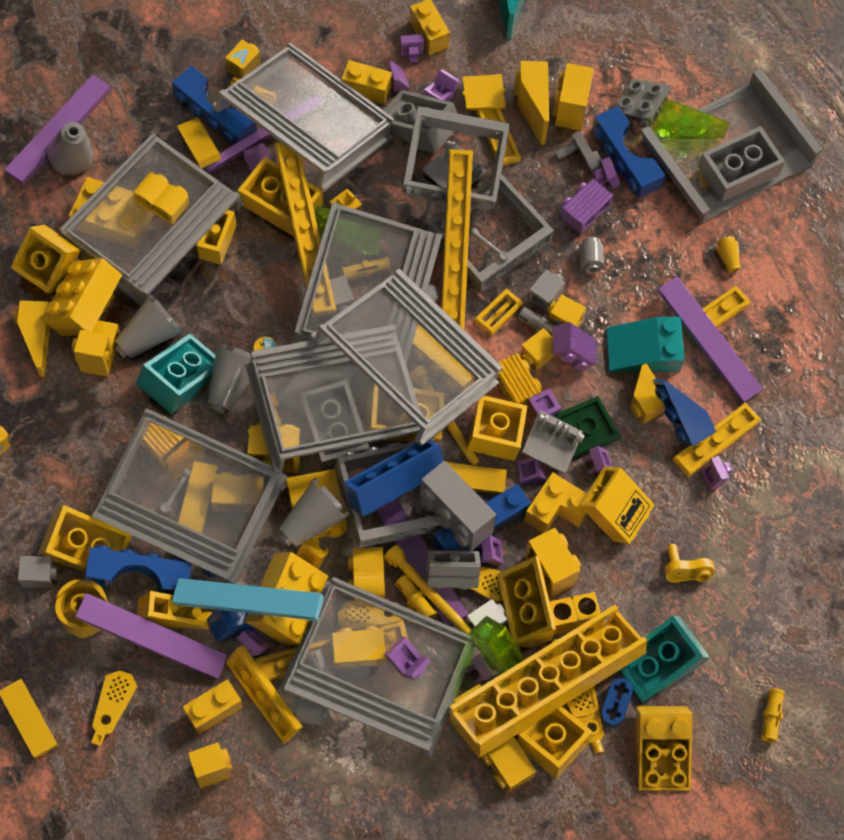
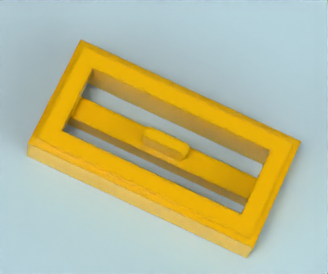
[474,288,524,337]

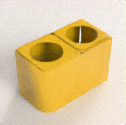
[549,592,600,635]

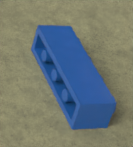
[343,440,444,516]

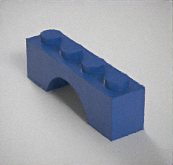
[172,65,258,144]
[592,106,665,198]
[433,484,531,551]
[84,545,192,595]

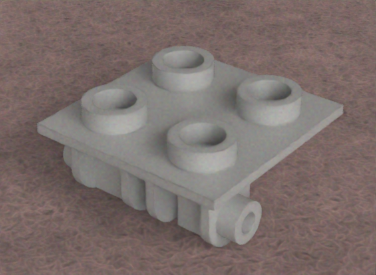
[615,78,671,128]
[422,141,487,188]
[522,410,584,474]

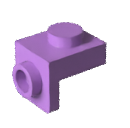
[422,69,459,101]
[384,636,430,679]

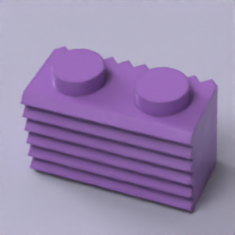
[560,179,613,234]
[552,322,598,371]

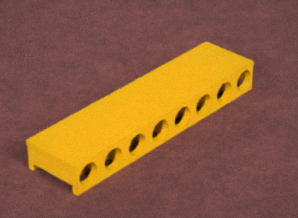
[449,605,647,758]

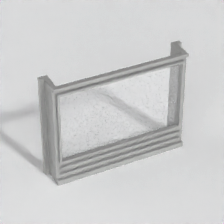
[212,43,394,192]
[641,68,823,224]
[59,133,244,306]
[291,201,442,376]
[310,269,503,447]
[245,325,420,471]
[92,408,288,584]
[278,577,477,758]

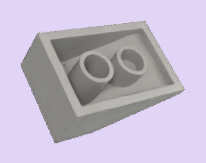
[376,90,458,153]

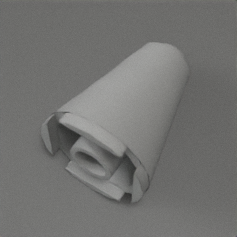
[47,122,94,176]
[115,295,183,359]
[207,344,251,414]
[279,478,350,547]

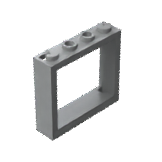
[402,106,510,211]
[428,174,554,292]
[335,438,443,549]

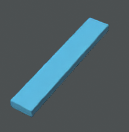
[172,578,324,621]

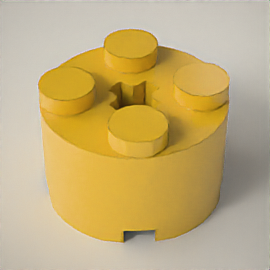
[55,579,109,638]

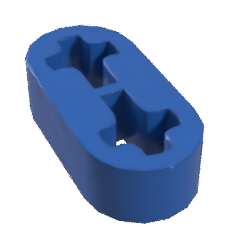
[600,678,633,727]

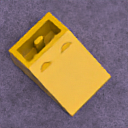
[635,706,693,791]

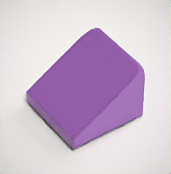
[388,61,410,93]
[243,143,270,174]
[517,457,549,485]

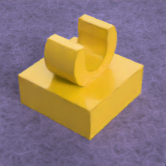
[329,189,362,222]
[296,539,329,569]

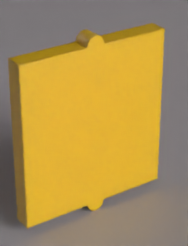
[462,74,506,111]

